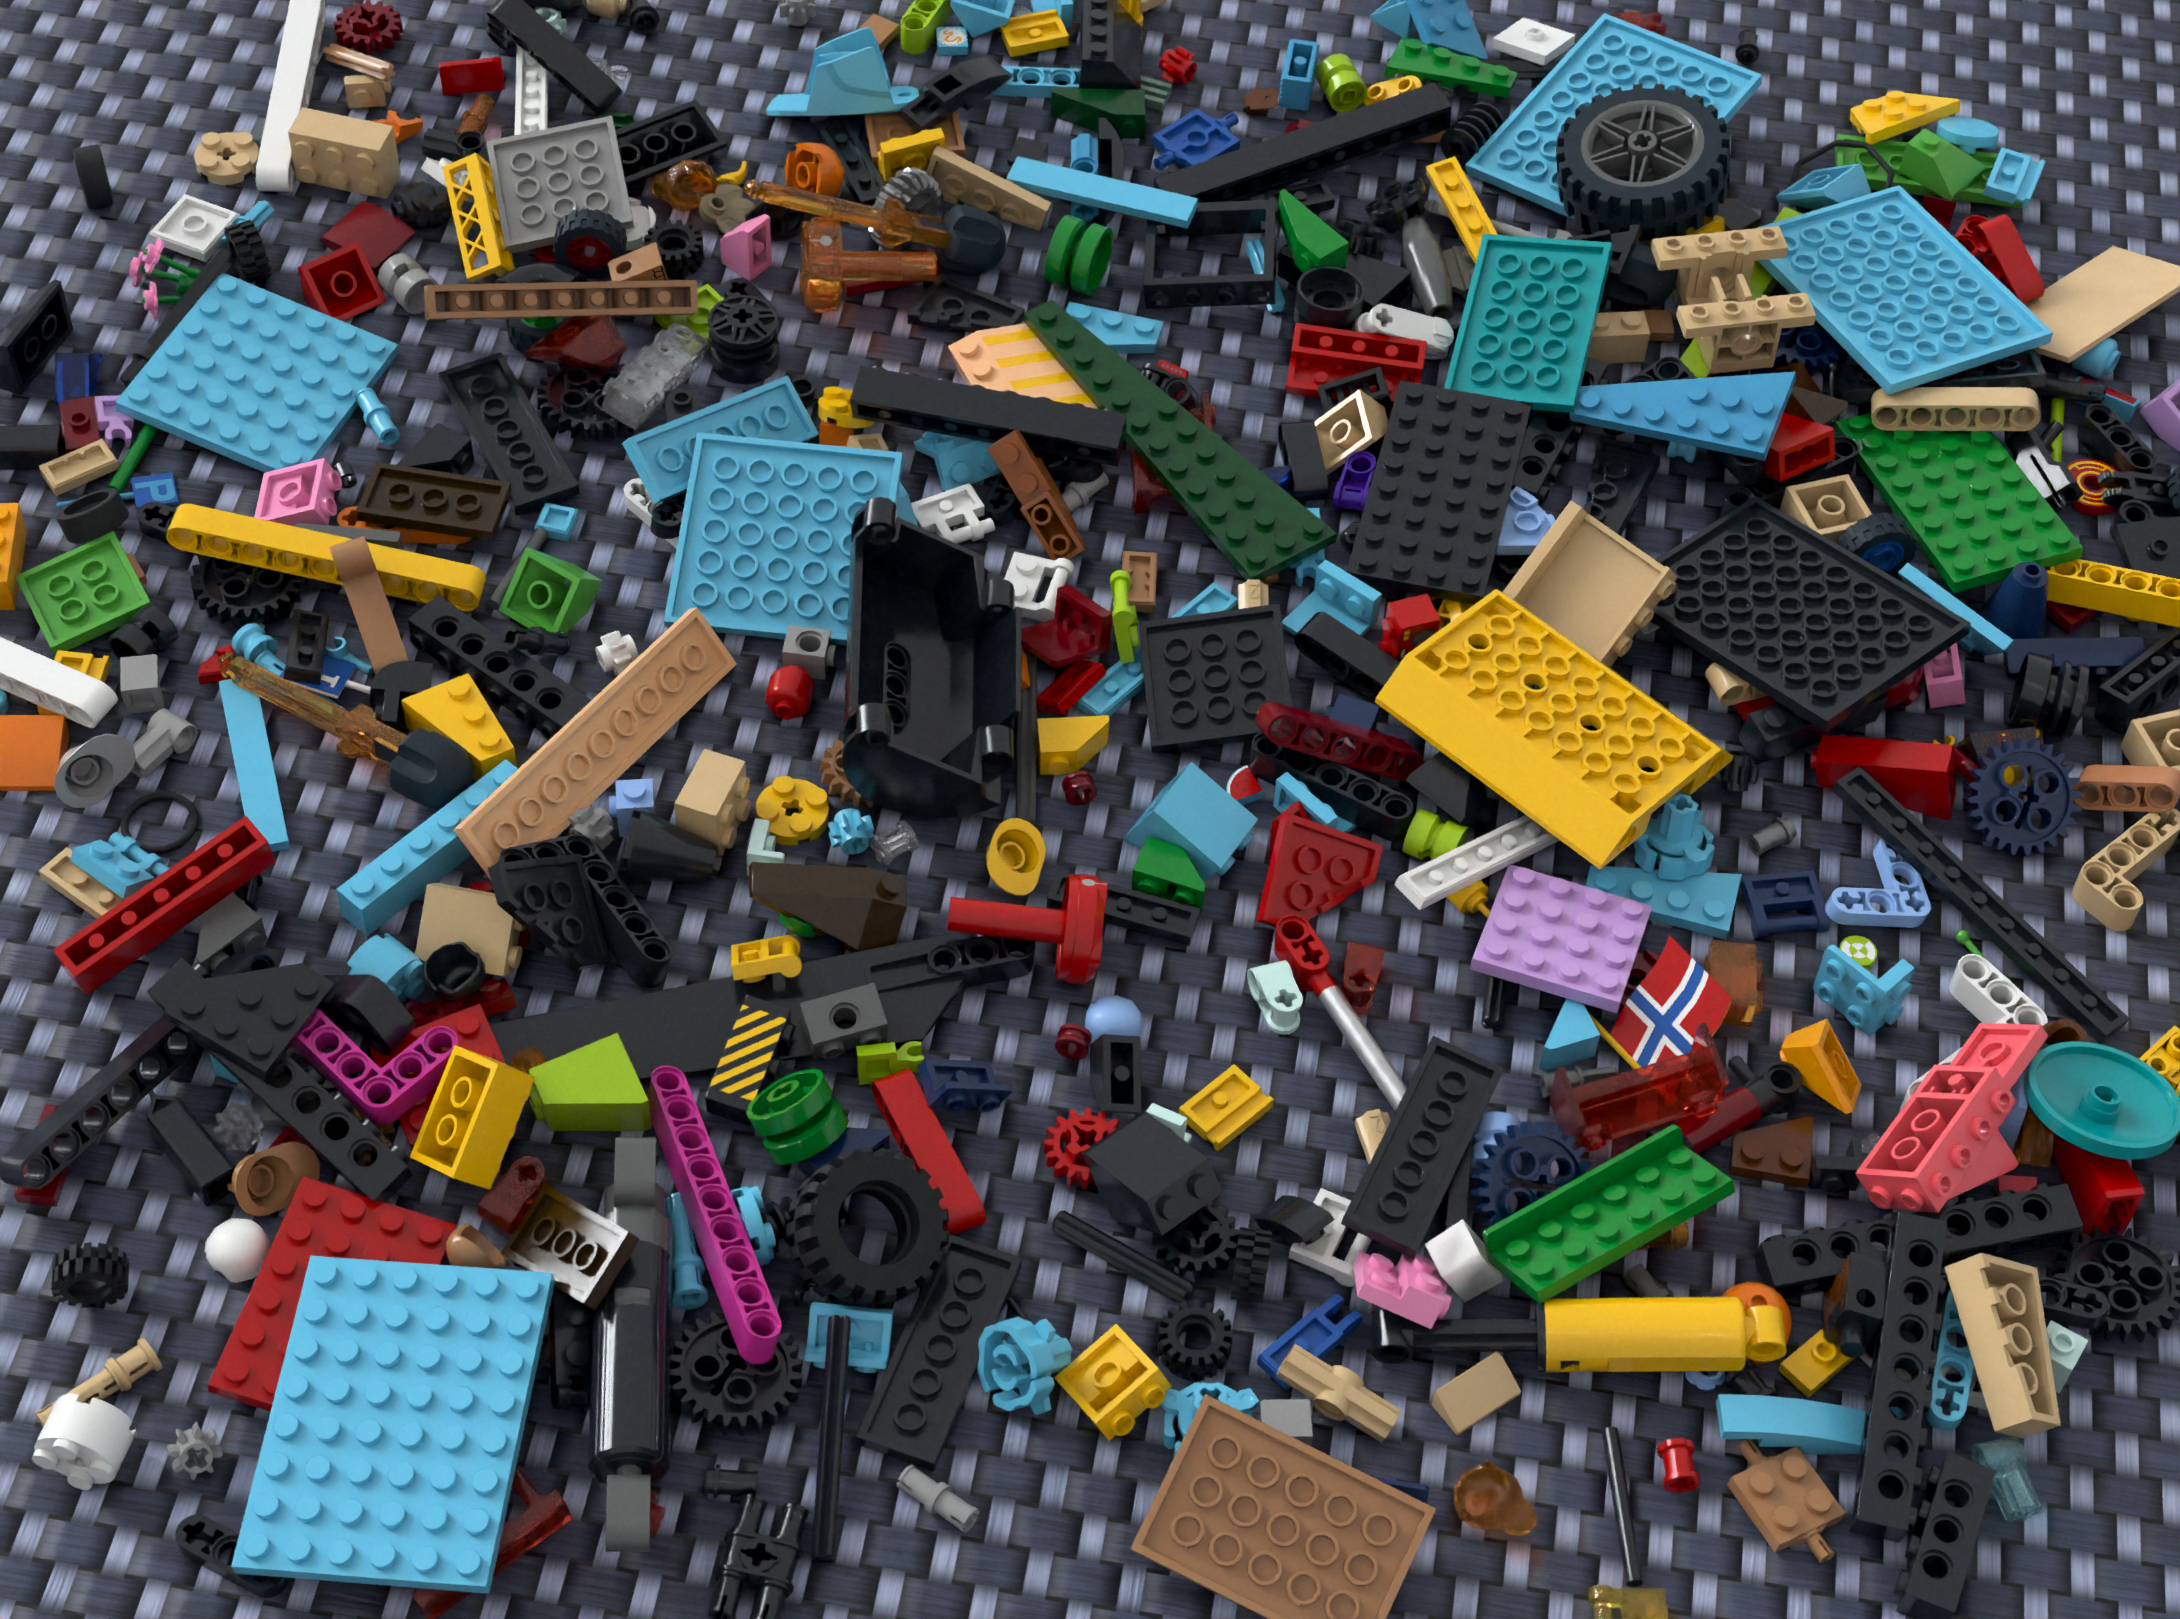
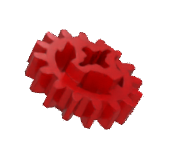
[1043,1107,1119,1190]

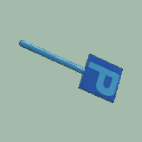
[56,472,179,510]

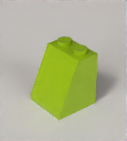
[529,1033,652,1131]

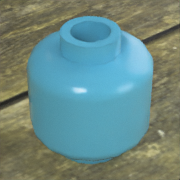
[2072,338,2121,378]

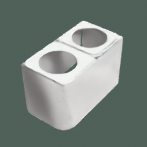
[1425,1219,1503,1302]

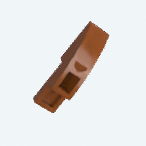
[987,429,1086,561]

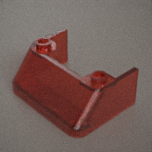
[1549,1022,1729,1152]

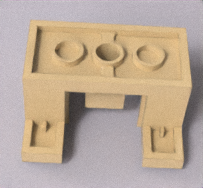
[1651,226,1816,374]

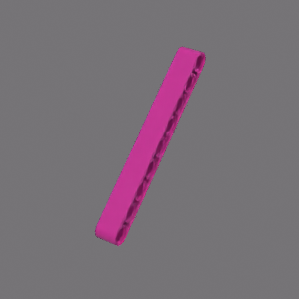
[647,1066,782,1364]

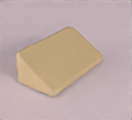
[1432,1351,1521,1436]

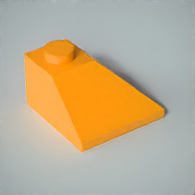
[1780,1018,1862,1114]

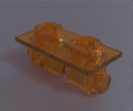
[2012,1102,2055,1167]

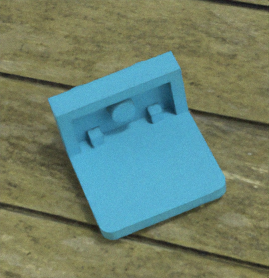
[914,432,1001,491]
[1813,945,1915,1036]

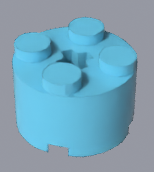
[347,933,426,1003]

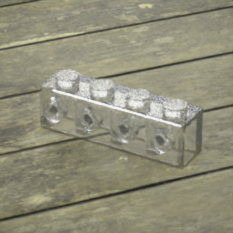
[601,321,709,430]

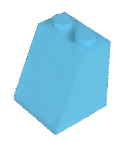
[1124,762,1258,882]

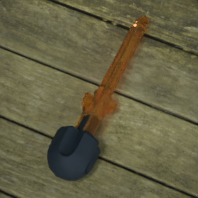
[744,179,1006,273]
[218,653,474,809]

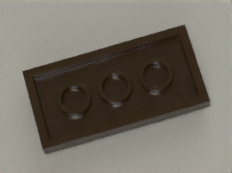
[356,462,512,541]
[501,1184,640,1310]

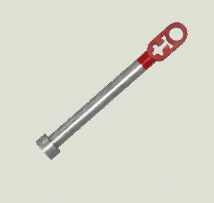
[1274,914,1407,1111]

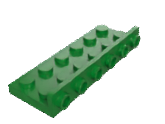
[1483,1124,1735,1304]

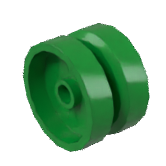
[1044,215,1113,296]
[746,1068,849,1165]

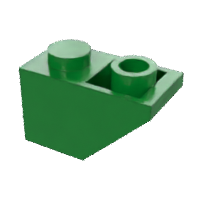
[1131,836,1206,913]

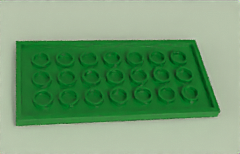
[1835,408,2083,593]

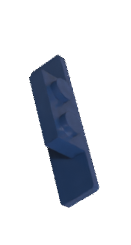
[2005,637,2144,678]

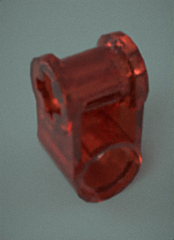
[1341,940,1385,1015]
[477,1156,550,1237]

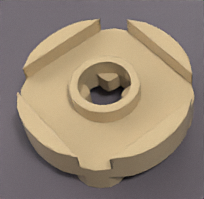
[194,131,259,185]

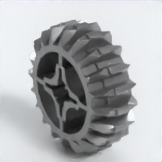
[868,167,942,253]

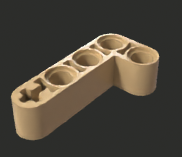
[2072,808,2180,932]

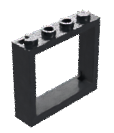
[1143,200,1278,309]

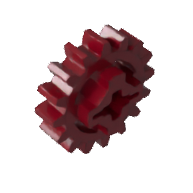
[334,0,403,55]

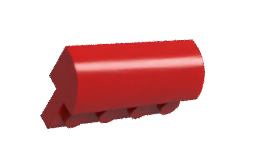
[1285,323,1427,408]

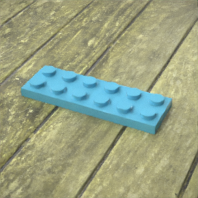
[622,375,819,504]

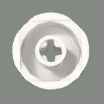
[32,1394,136,1490]

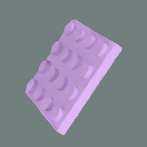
[1470,864,1652,1013]

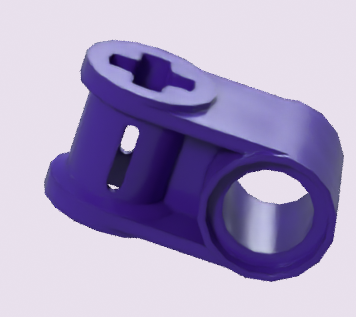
[1333,451,1376,514]

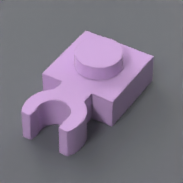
[94,395,134,448]

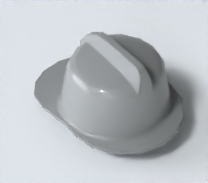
[54,734,136,808]

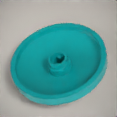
[2024,1041,2180,1160]

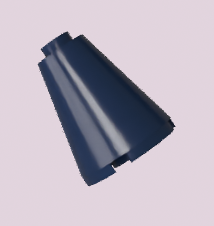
[1978,561,2048,654]

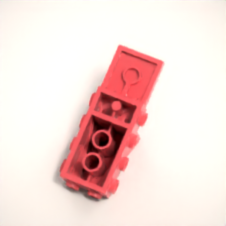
[1855,1023,2048,1213]

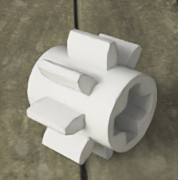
[595,631,639,676]

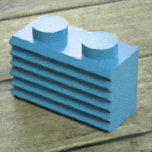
[1278,39,1319,111]

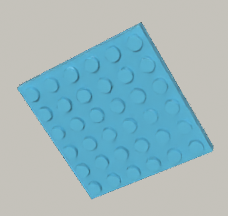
[115,273,398,473]
[664,432,904,646]

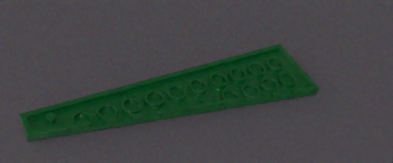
[1024,300,1337,581]

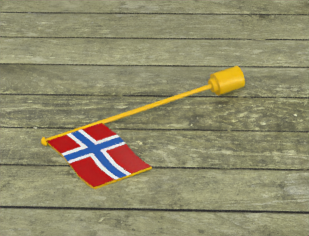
[1446,880,1732,1109]

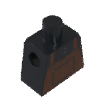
[1822,1252,1890,1358]

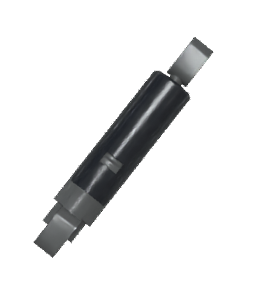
[588,1137,673,1552]

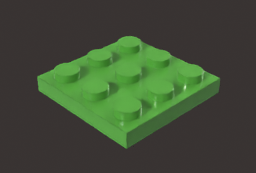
[15,531,152,656]

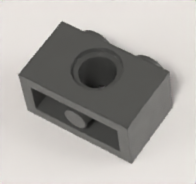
[800,983,888,1059]

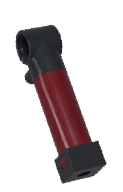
[1645,1056,1802,1155]

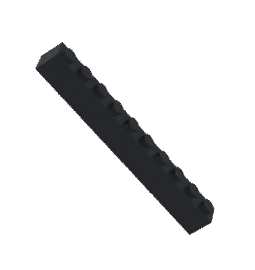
[1154,83,1452,203]

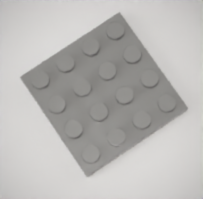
[486,116,635,253]

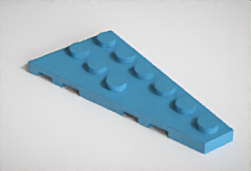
[1569,372,1796,461]

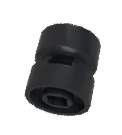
[108,604,179,660]

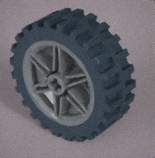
[1556,84,1730,242]

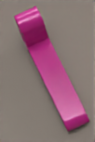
[292,1009,460,1125]

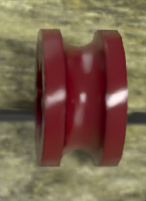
[1062,771,1098,805]
[1055,1024,1092,1060]

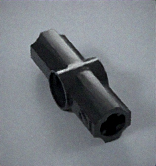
[422,128,490,164]

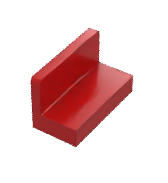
[439,57,505,96]

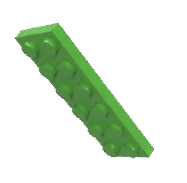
[1835,134,2023,208]

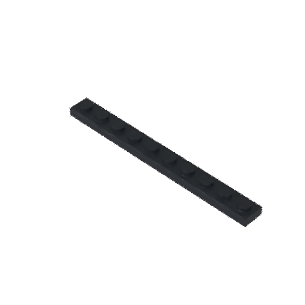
[1832,766,2129,1044]

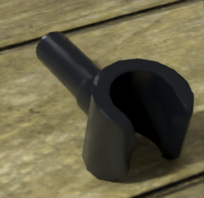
[334,461,357,489]

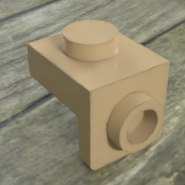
[344,75,392,109]

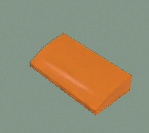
[0,715,70,791]

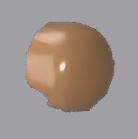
[446,1223,508,1268]

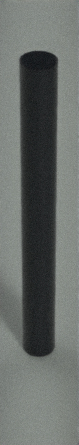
[1602,1427,1643,1587]

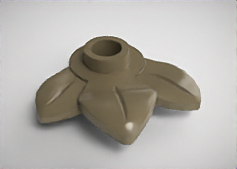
[699,184,755,234]

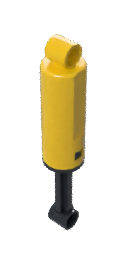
[1372,1297,1787,1372]

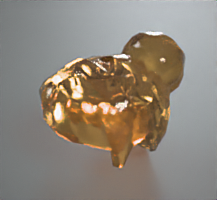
[651,160,719,212]
[1454,1459,1537,1536]

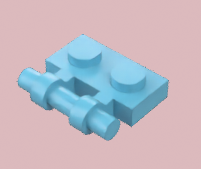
[70,832,170,899]

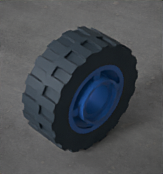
[1836,512,1917,577]

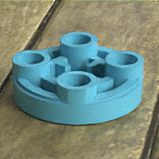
[1935,116,2000,154]

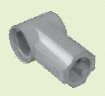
[131,708,197,778]

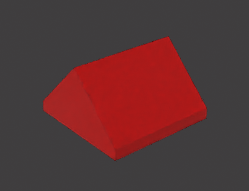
[298,241,387,321]

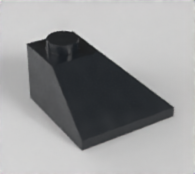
[1406,751,1490,829]

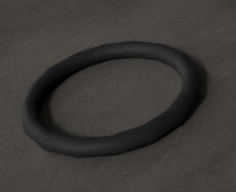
[121,791,198,854]

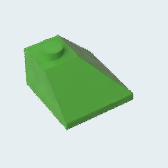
[1899,128,1986,201]
[498,547,602,639]

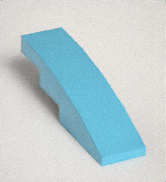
[1716,1394,1865,1454]

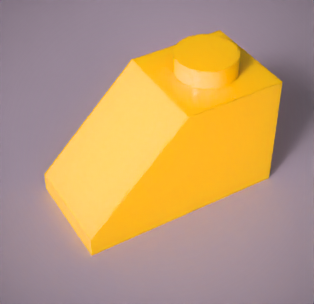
[1036,715,1109,775]

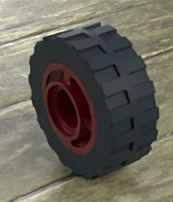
[553,208,627,279]

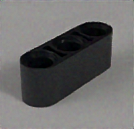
[2077,403,2157,475]
[1278,420,1328,502]

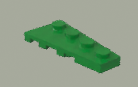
[1384,37,1518,98]

